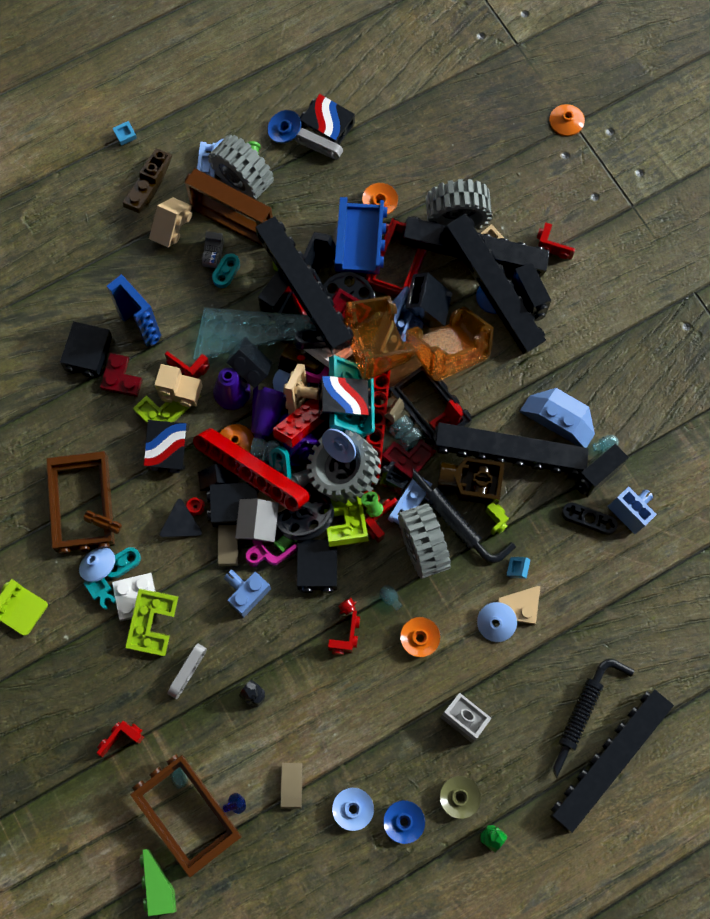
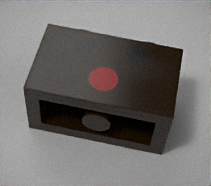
[278,342,322,375]

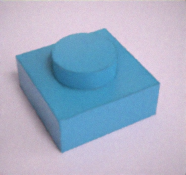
[113,121,137,145]
[506,557,530,578]

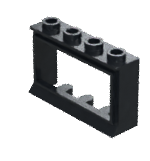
[388,363,472,451]

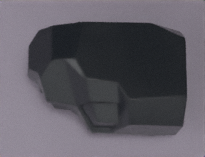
[239,679,265,707]

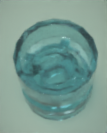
[389,415,425,451]
[250,437,281,465]

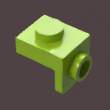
[485,502,509,535]

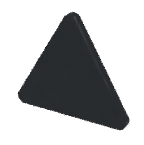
[159,498,202,537]

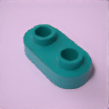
[212,253,240,288]
[269,446,291,479]
[107,547,141,579]

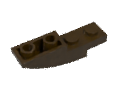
[123,148,172,213]

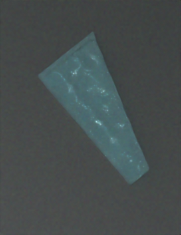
[193,308,311,361]

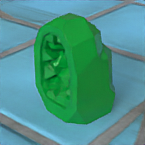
[480,825,508,853]

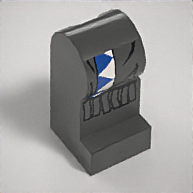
[202,231,224,269]

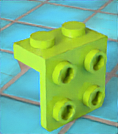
[0,579,48,636]

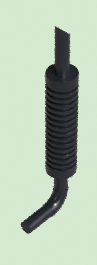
[412,468,516,563]
[553,659,634,778]

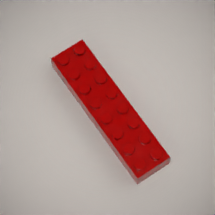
[273,399,329,447]

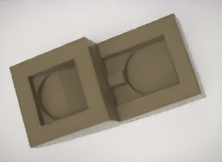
[384,398,404,428]
[218,525,239,566]
[281,763,303,809]

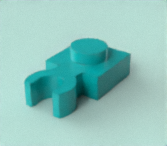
[84,578,116,610]

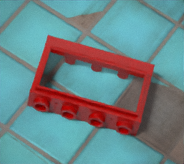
[365,218,428,298]

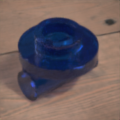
[223,793,246,814]

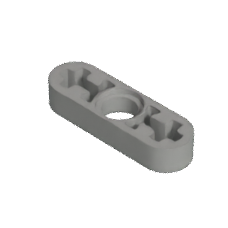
[294,128,343,160]
[167,643,207,699]

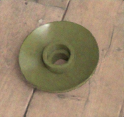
[440,776,481,819]

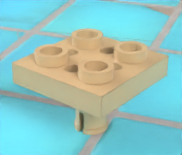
[283,364,318,415]

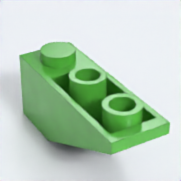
[140,849,176,916]

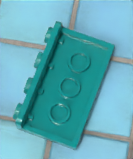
[329,355,375,438]

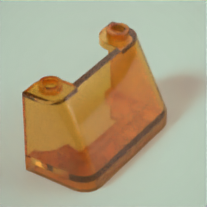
[344,296,414,380]
[406,306,494,381]

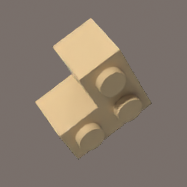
[149,197,192,247]
[155,364,202,407]

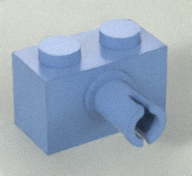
[607,487,657,534]
[224,570,271,618]

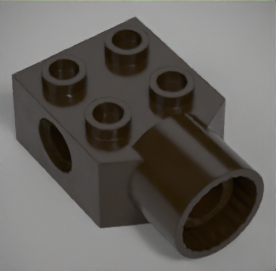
[437,457,505,505]

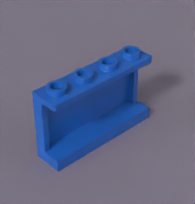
[335,197,387,274]
[107,274,161,347]

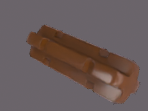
[83,511,122,534]

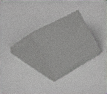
[235,499,279,543]
[440,693,491,743]

